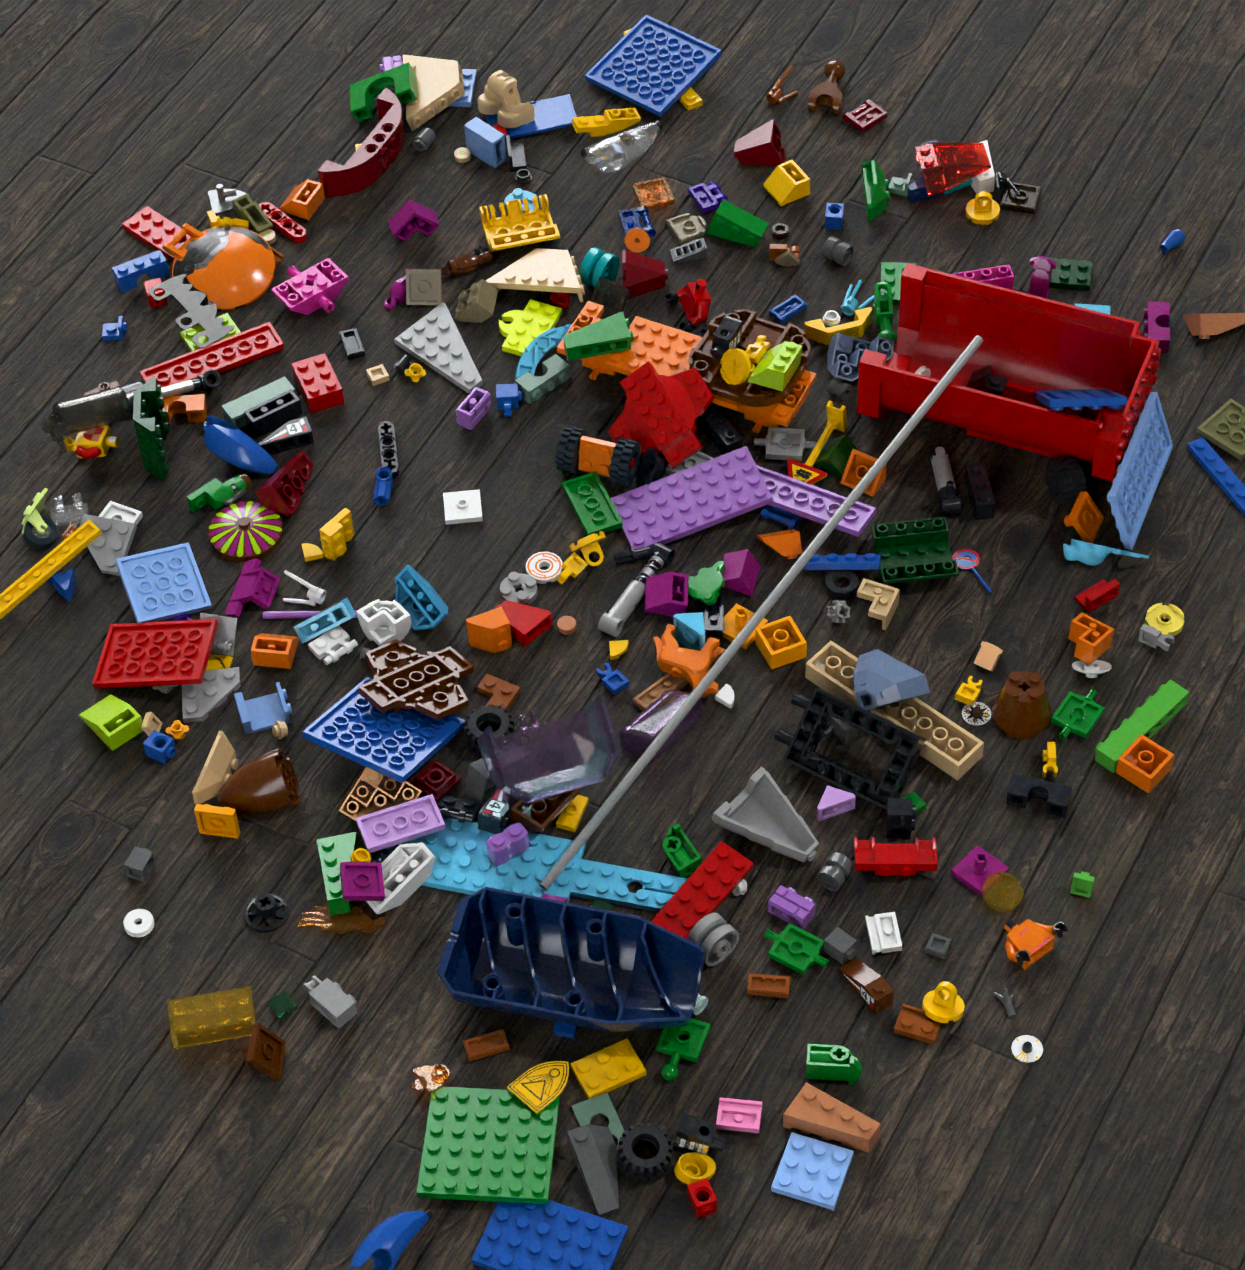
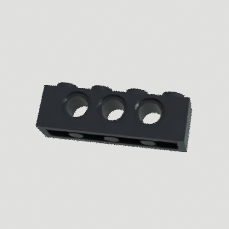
[696,403,743,455]

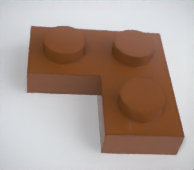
[477,673,521,711]

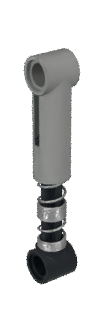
[598,542,675,637]

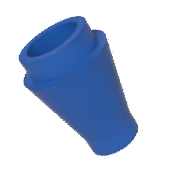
[1160,229,1186,253]

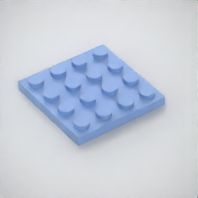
[116,542,212,624]

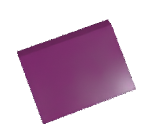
[722,549,760,597]

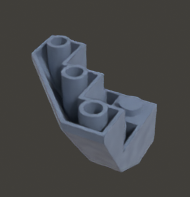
[827,333,895,382]
[853,649,931,711]

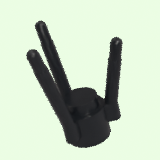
[994,172,1021,204]

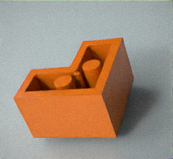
[1068,612,1115,665]

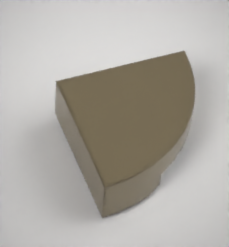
[775,250,800,267]

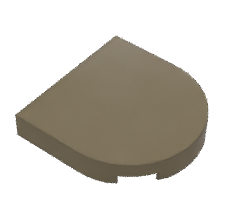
[666,213,706,245]

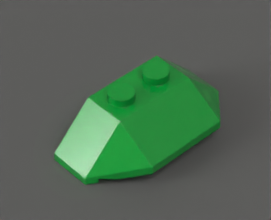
[862,160,890,221]

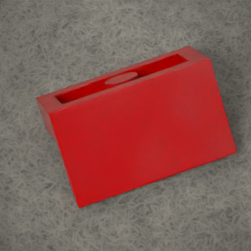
[1074,579,1120,613]

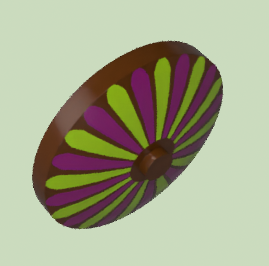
[208,501,283,562]

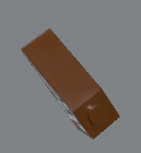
[839,958,894,1014]

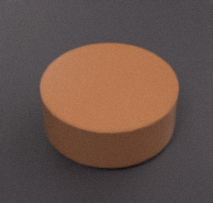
[557,616,576,635]

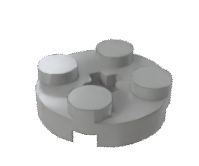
[500,572,538,605]

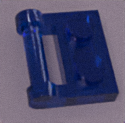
[618,206,656,237]

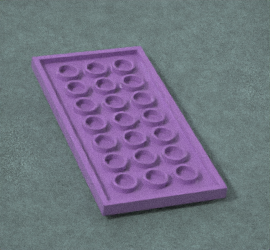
[610,446,773,550]

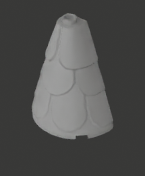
[712,766,819,863]

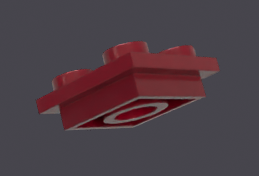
[411,759,462,802]

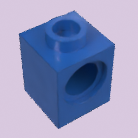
[825,203,844,230]
[143,730,176,764]

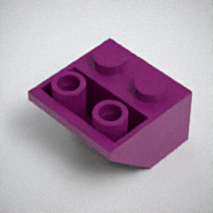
[645,571,689,617]

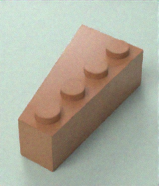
[783,1082,881,1153]

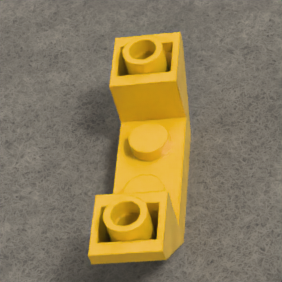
[804,307,873,345]

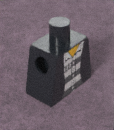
[711,316,742,359]
[673,1113,725,1155]

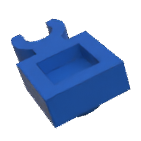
[596,663,629,695]

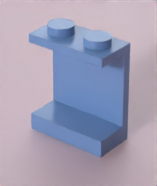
[234,682,292,735]

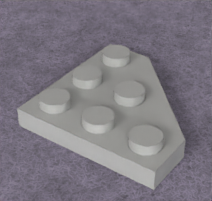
[80,514,137,576]
[182,667,241,723]

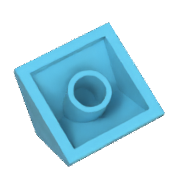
[673,612,705,651]

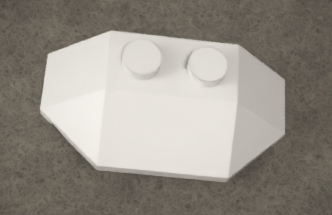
[366,842,436,914]

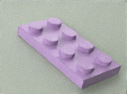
[356,794,446,853]

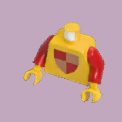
[63,405,120,460]

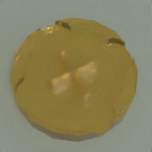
[982,871,1023,912]

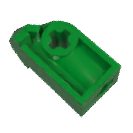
[663,823,703,878]
[806,1044,862,1085]

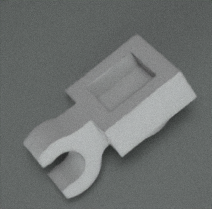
[1138,624,1175,651]

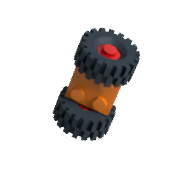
[555,425,641,486]

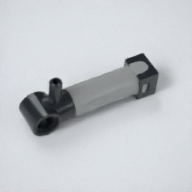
[929,444,961,516]

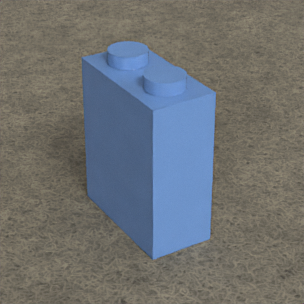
[464,117,506,168]

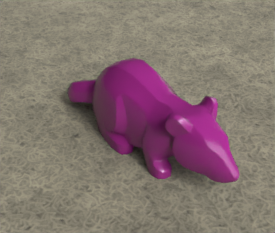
[384,268,414,310]

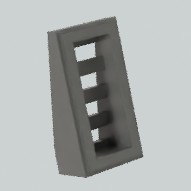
[670,238,707,264]

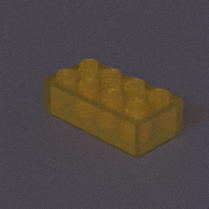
[167,986,257,1049]

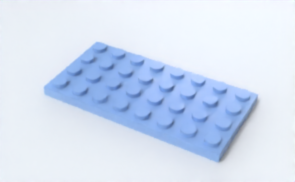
[1107,392,1173,550]

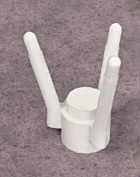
[283,570,326,606]

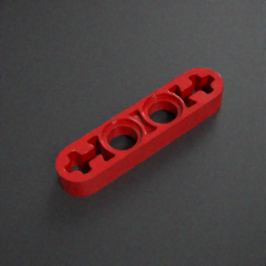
[259,202,307,243]

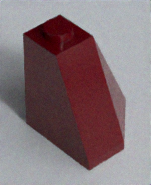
[733,119,786,167]
[622,250,668,300]

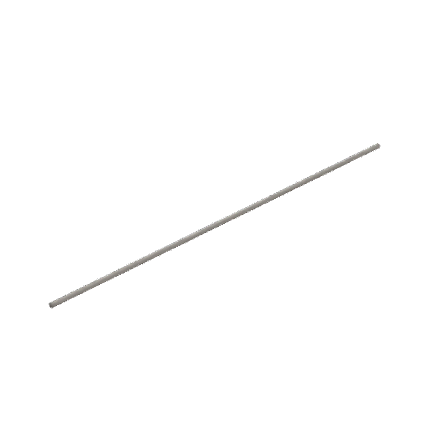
[539,335,983,891]

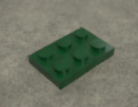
[1049,257,1092,291]

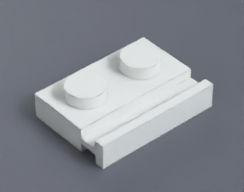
[865,912,902,955]

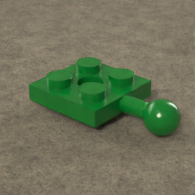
[657,1018,711,1081]

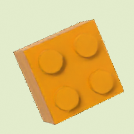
[755,616,807,670]

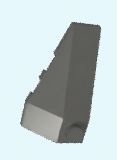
[567,1124,619,1217]

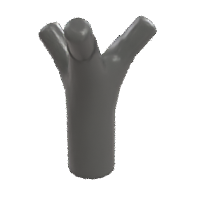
[993,988,1016,1019]

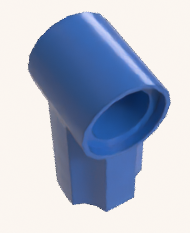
[374,467,393,506]

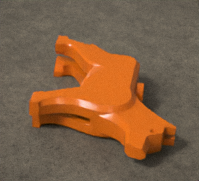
[653,624,725,698]

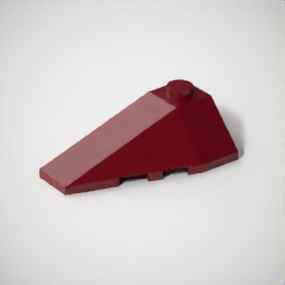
[255,450,313,516]

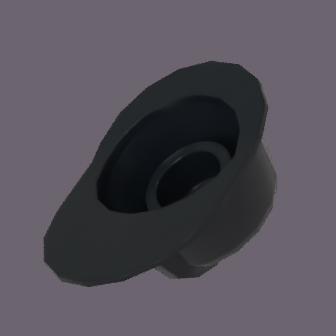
[636,448,665,488]

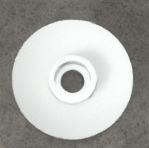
[1072,660,1112,678]

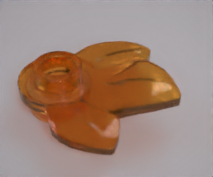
[410,1064,450,1092]

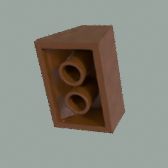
[511,771,580,833]

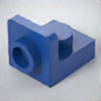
[102,316,128,341]

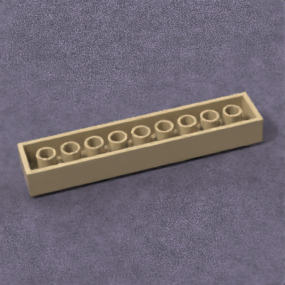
[805,641,984,781]

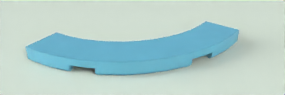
[515,324,572,380]

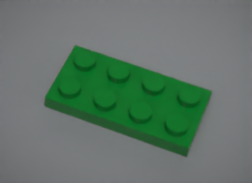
[562,471,623,536]

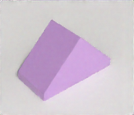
[817,786,856,821]

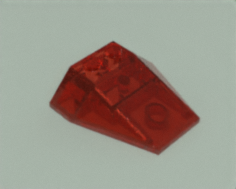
[913,142,991,195]

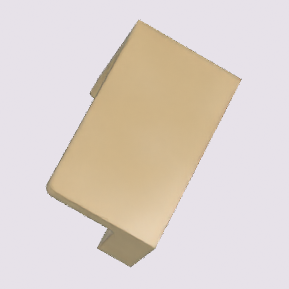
[857,578,900,630]

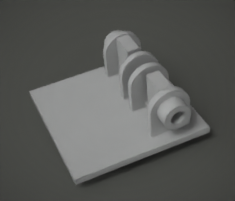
[200,613,238,656]

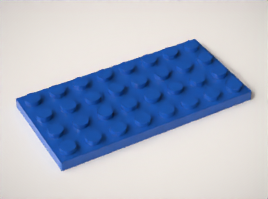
[1033,389,1127,411]

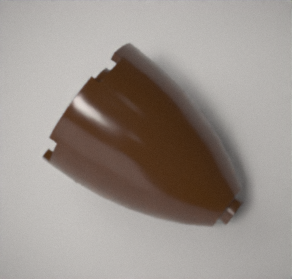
[217,748,301,812]

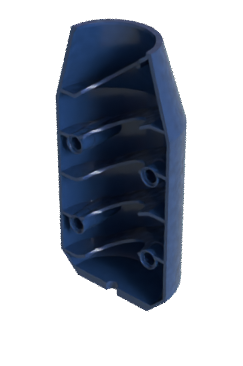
[437,887,705,1033]

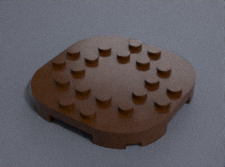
[689,309,810,407]

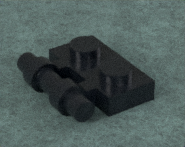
[437,796,481,823]

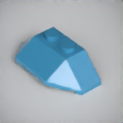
[395,564,448,631]

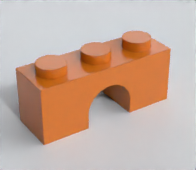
[163,394,207,424]

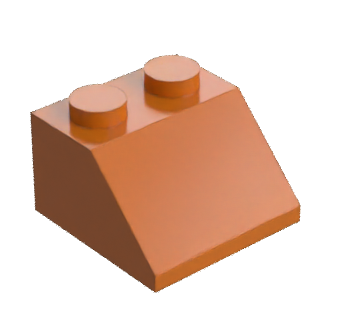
[466,607,512,653]

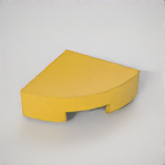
[302,543,324,562]
[609,640,629,660]

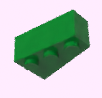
[706,199,769,247]

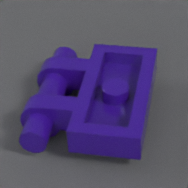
[688,181,728,214]

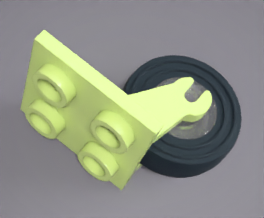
[21,488,58,549]

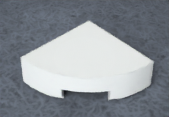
[715,683,734,709]

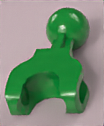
[873,282,898,345]

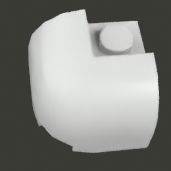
[357,599,411,646]

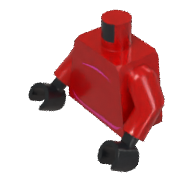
[665,279,711,333]

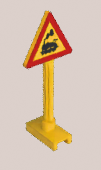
[787,400,847,485]

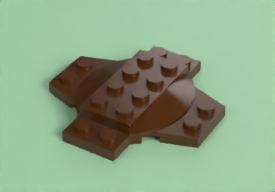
[358,639,474,720]

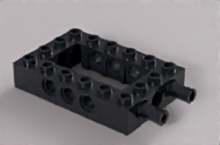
[775,687,927,810]

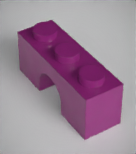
[1143,301,1170,353]

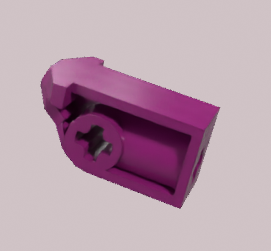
[1029,256,1057,299]

